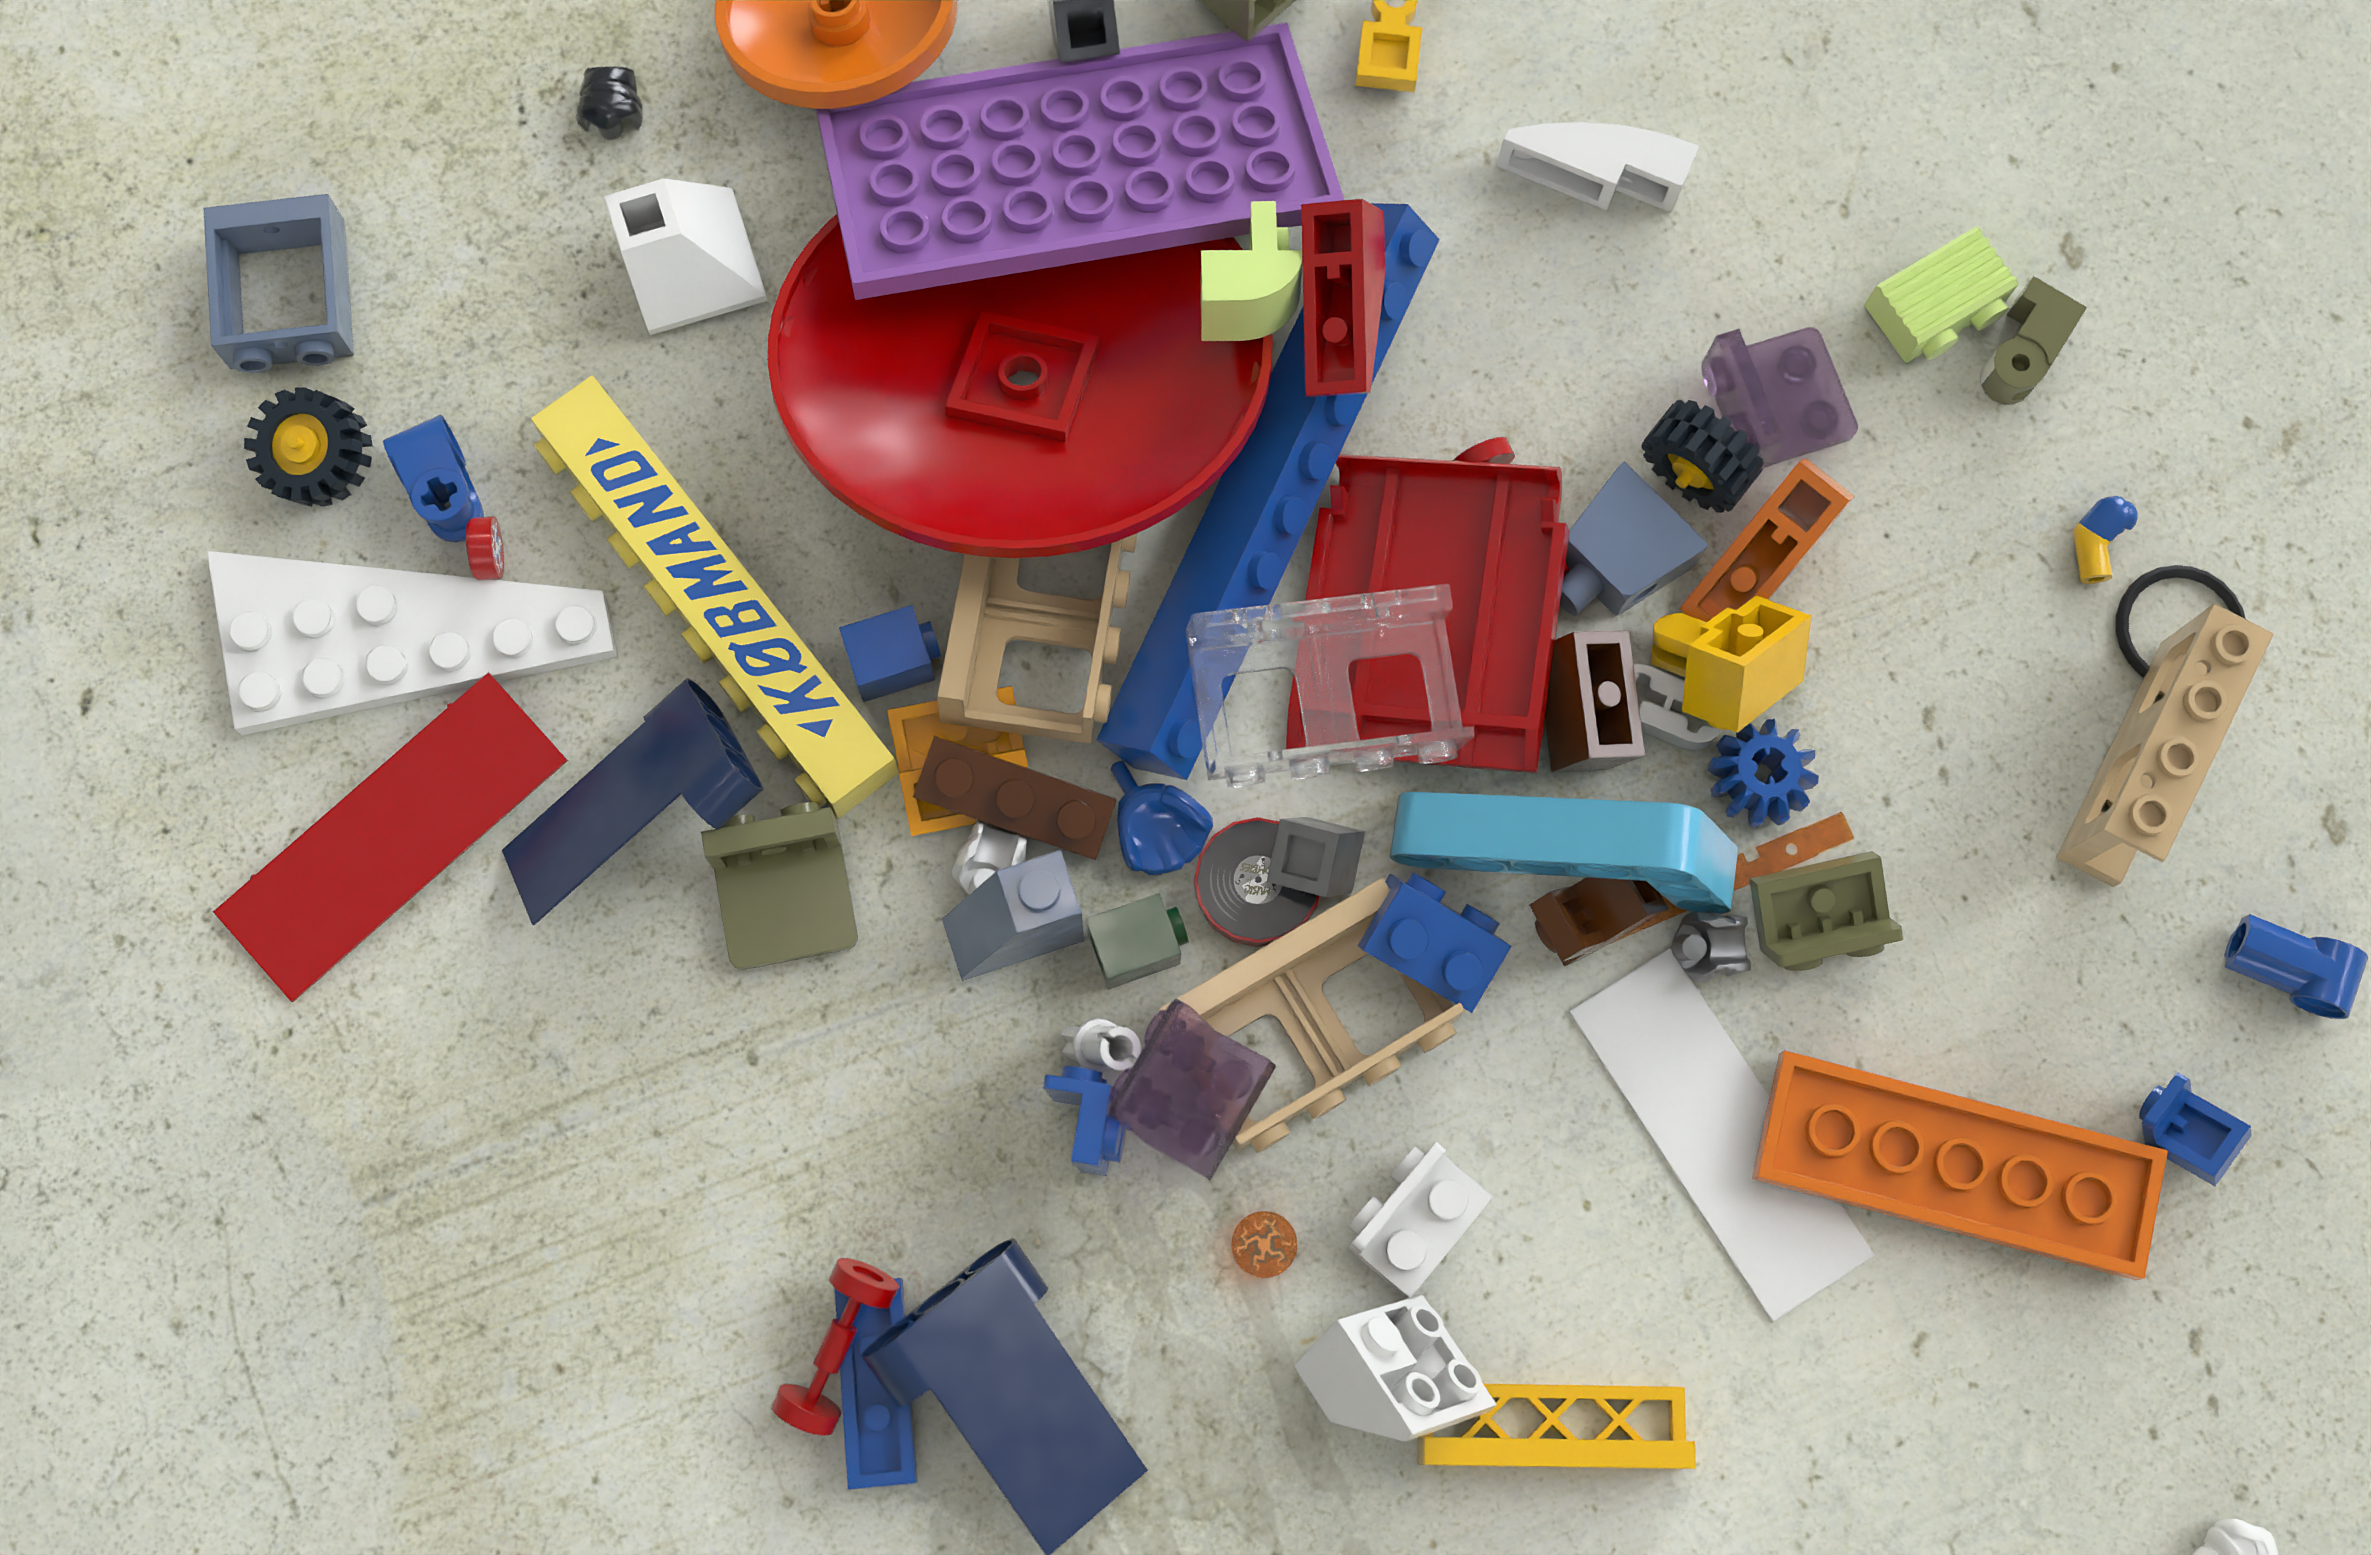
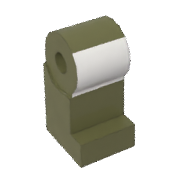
[1980,276,2087,404]

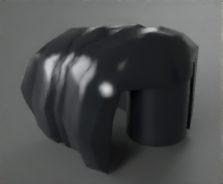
[576,66,643,140]

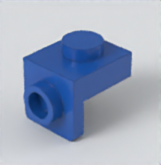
[2139,1072,2252,1186]

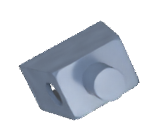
[1560,461,1709,616]

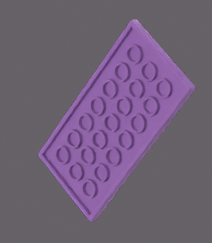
[816,22,1344,300]

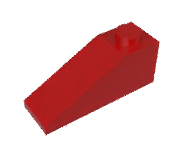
[1301,199,1385,397]

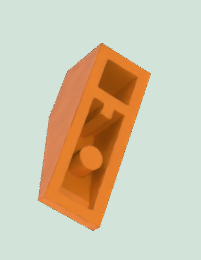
[1679,458,1855,622]

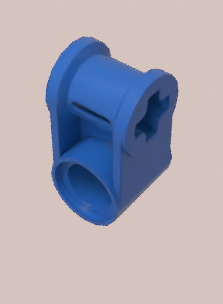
[383,414,484,543]

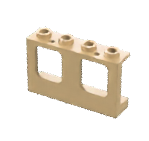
[937,533,1138,744]
[2056,603,2274,887]
[1158,878,1465,1153]

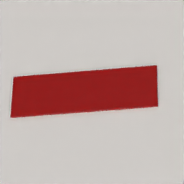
[213,672,568,1002]

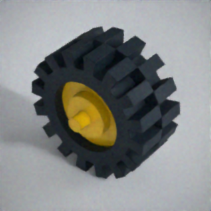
[244,387,373,507]
[1641,400,1764,513]

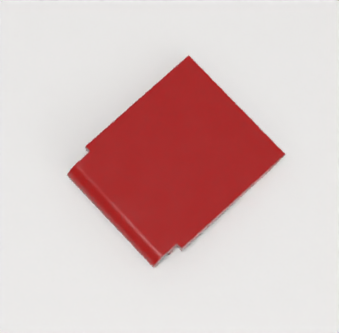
[1286,454,1570,774]

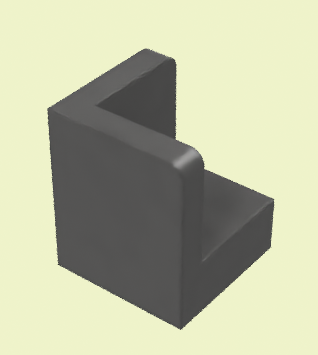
[1267,817,1365,897]

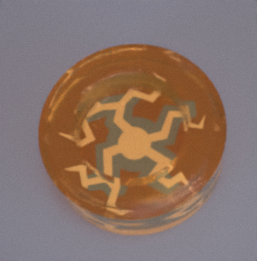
[1231,1211,1298,1279]

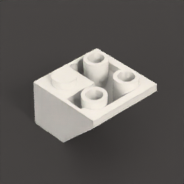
[604,178,768,335]
[1294,1295,1497,1442]

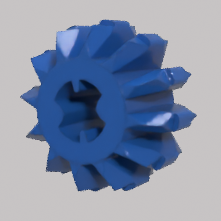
[1707,718,1819,828]

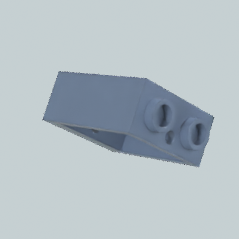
[203,194,354,373]

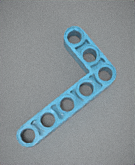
[1390,792,1738,914]

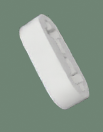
[1633,664,1722,750]

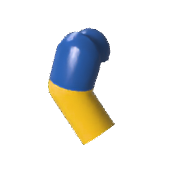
[2073,496,2138,584]

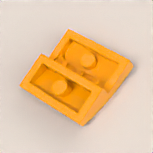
[887,685,1028,836]

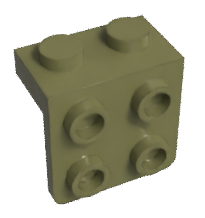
[701,802,858,970]

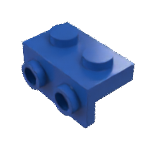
[1357,872,1512,1013]
[1043,1066,1127,1176]

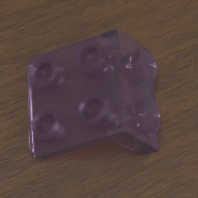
[1701,327,1858,468]
[1108,999,1276,1181]

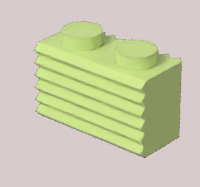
[1864,227,2018,363]

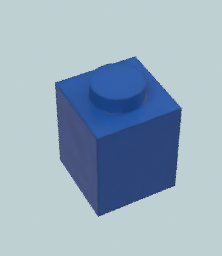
[839,605,942,703]

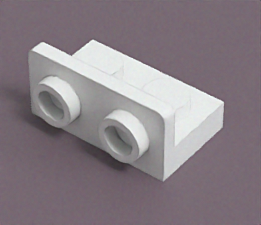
[1347,1142,1493,1299]

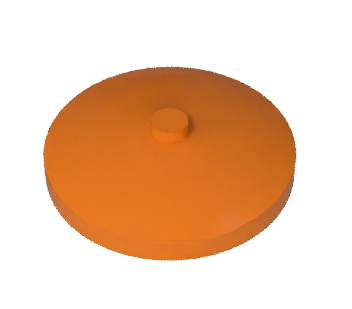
[715,0,958,109]

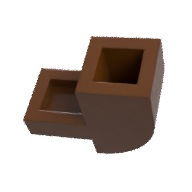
[1529,877,1669,967]

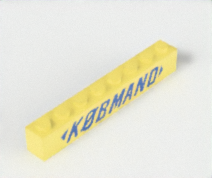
[531,375,899,819]

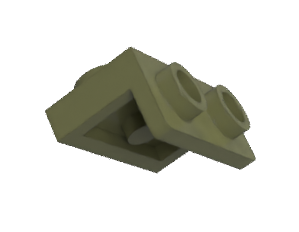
[1749,851,1903,971]

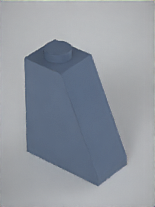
[942,850,1084,981]

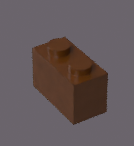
[1545,630,1645,773]

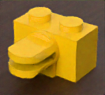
[1651,595,1812,733]

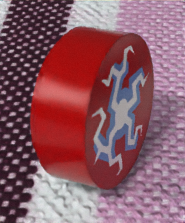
[466,516,504,581]

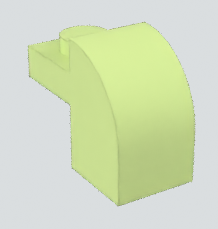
[1201,201,1302,341]

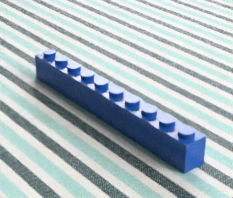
[1096,203,1440,780]

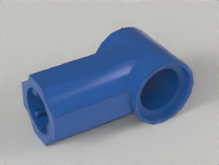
[2224,914,2368,1019]

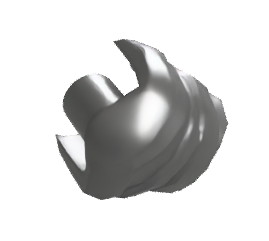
[1671,911,1751,983]

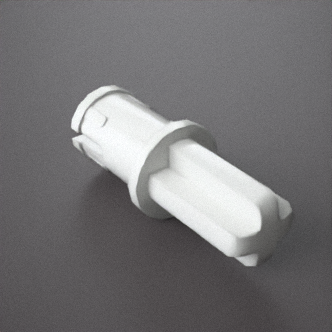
[1061,1018,1141,1072]

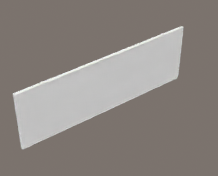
[1569,948,1875,1322]

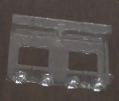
[1185,584,1475,788]

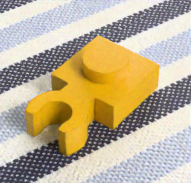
[1355,0,1422,92]

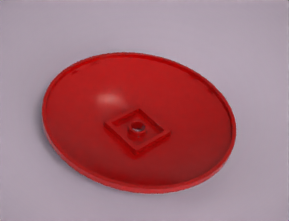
[768,214,1273,558]

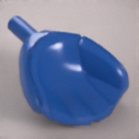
[1110,761,1213,875]

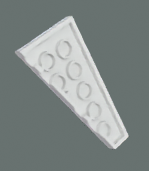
[207,551,618,736]

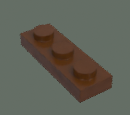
[913,735,1117,860]

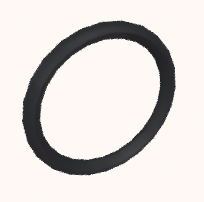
[2115,565,2246,678]

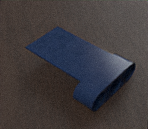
[502,678,763,925]
[861,1238,1148,1555]

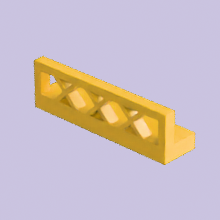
[1417,1384,1696,1469]

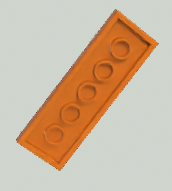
[1752,1050,2168,1281]

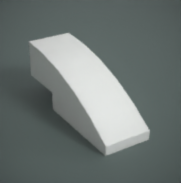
[1496,122,1699,213]

